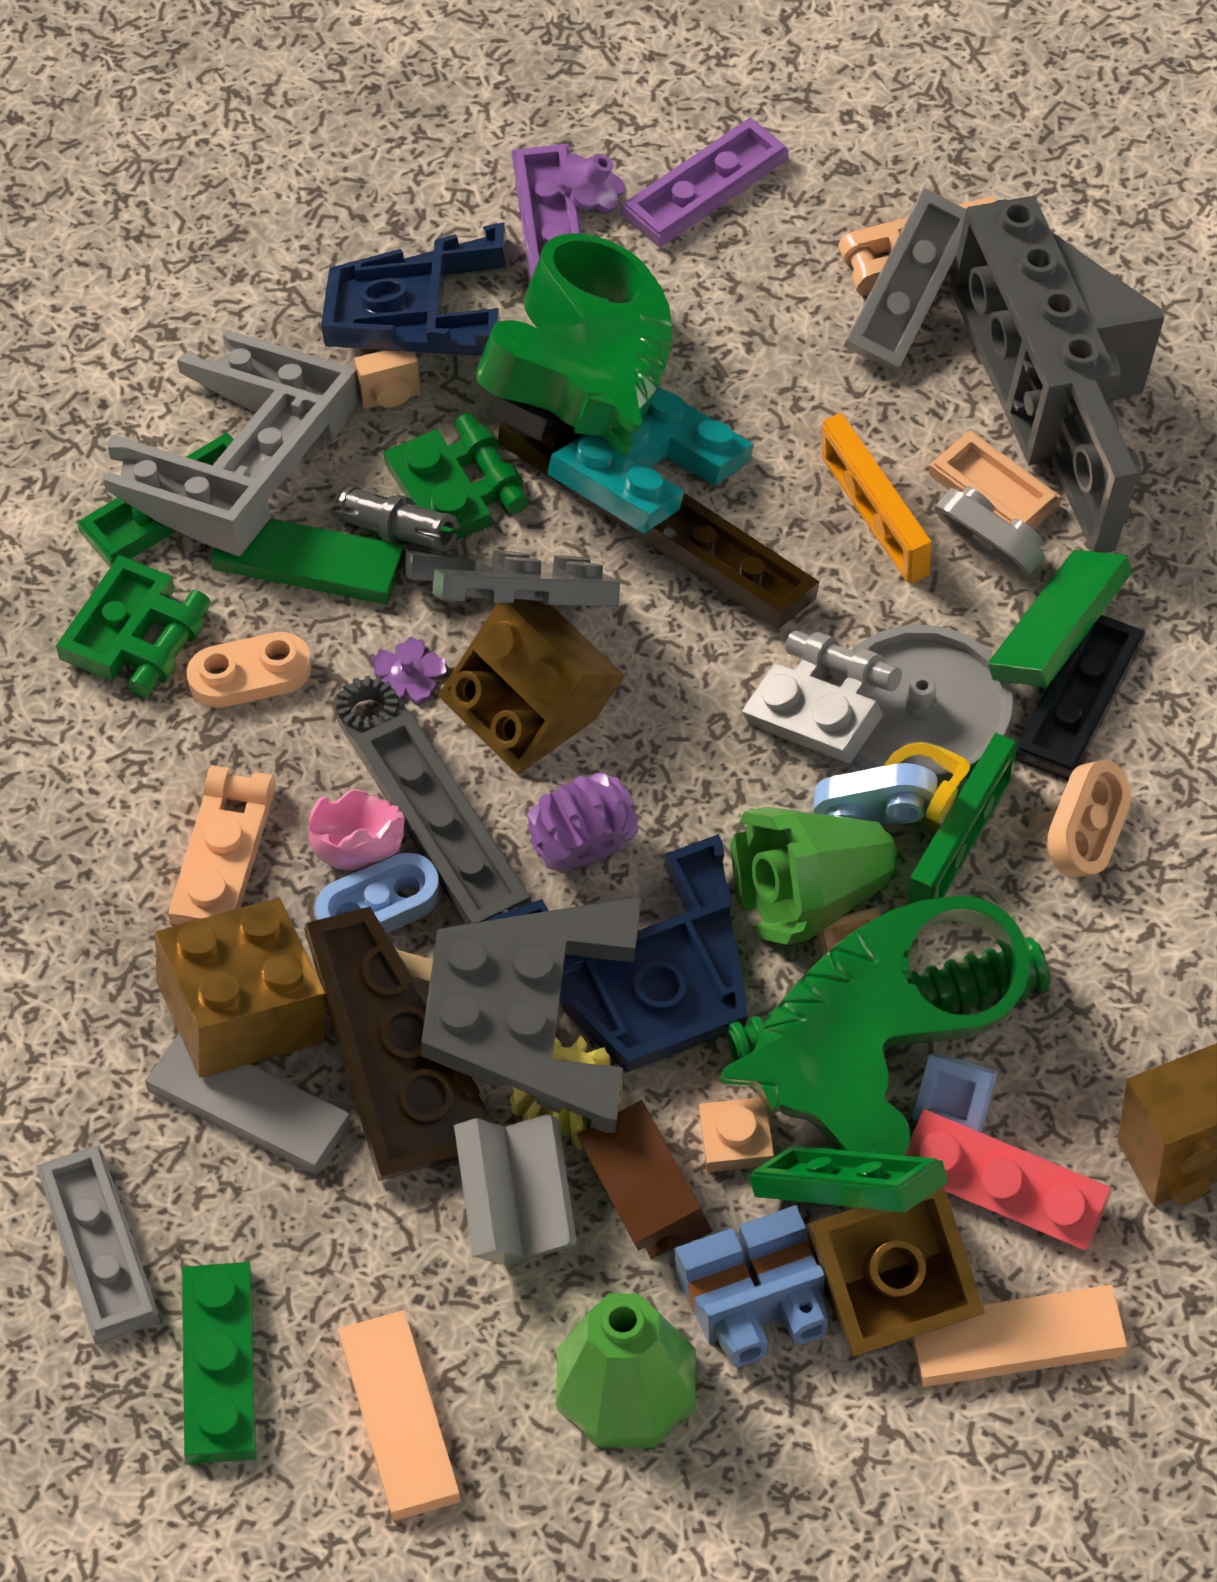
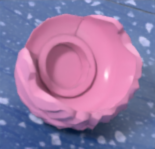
[308,789,404,871]

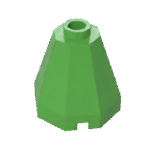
[730,807,897,945]
[556,1293,696,1448]

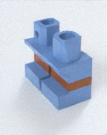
[675,1205,828,1368]

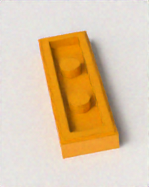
[821,412,932,583]

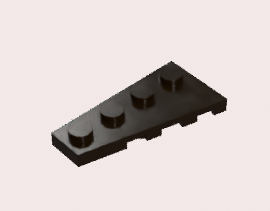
[304,906,500,1181]

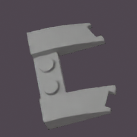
[103,331,361,557]

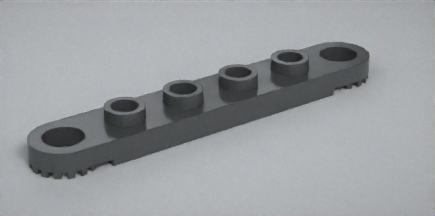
[336,676,532,924]

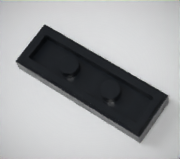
[1015,615,1145,780]

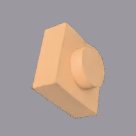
[354,350,421,409]
[699,1098,774,1173]

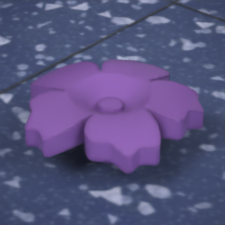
[371,636,447,705]

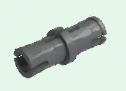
[337,486,458,553]

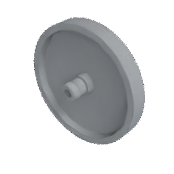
[832,625,1013,786]

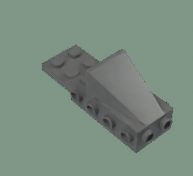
[949,196,1165,553]

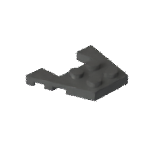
[403,550,620,607]
[421,898,641,1134]

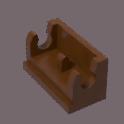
[577,1100,713,1259]

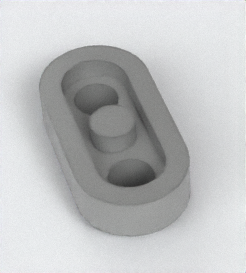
[934,486,1045,578]

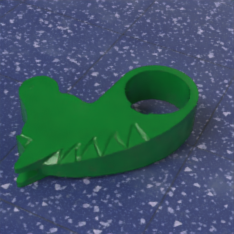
[476,233,672,456]
[719,896,1030,1155]

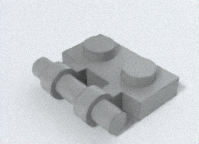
[741,630,902,764]

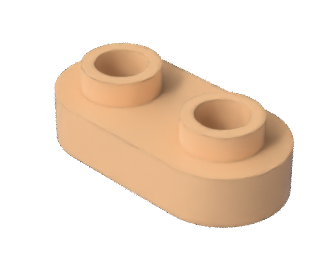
[187,632,312,708]
[1047,759,1131,878]

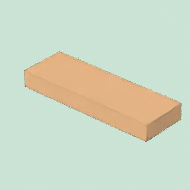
[911,1285,1127,1387]
[338,1310,461,1522]

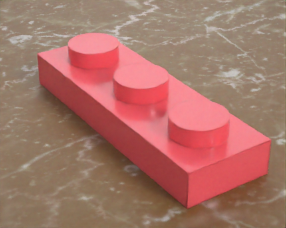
[904,1108,1114,1251]

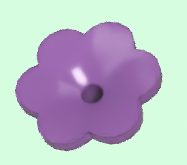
[556,154,625,213]

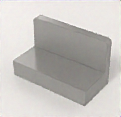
[454,1114,577,1265]

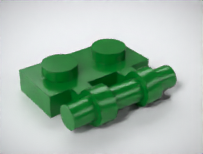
[383,413,529,541]
[56,555,211,698]

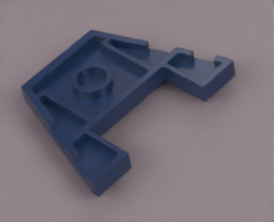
[321,222,507,356]
[489,834,748,1073]

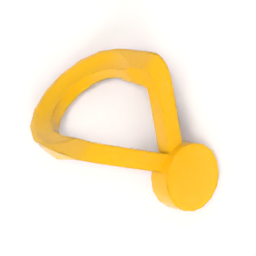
[884,742,970,832]

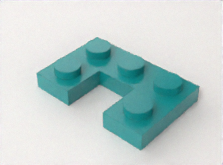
[547,387,754,534]

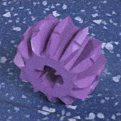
[526,773,639,872]

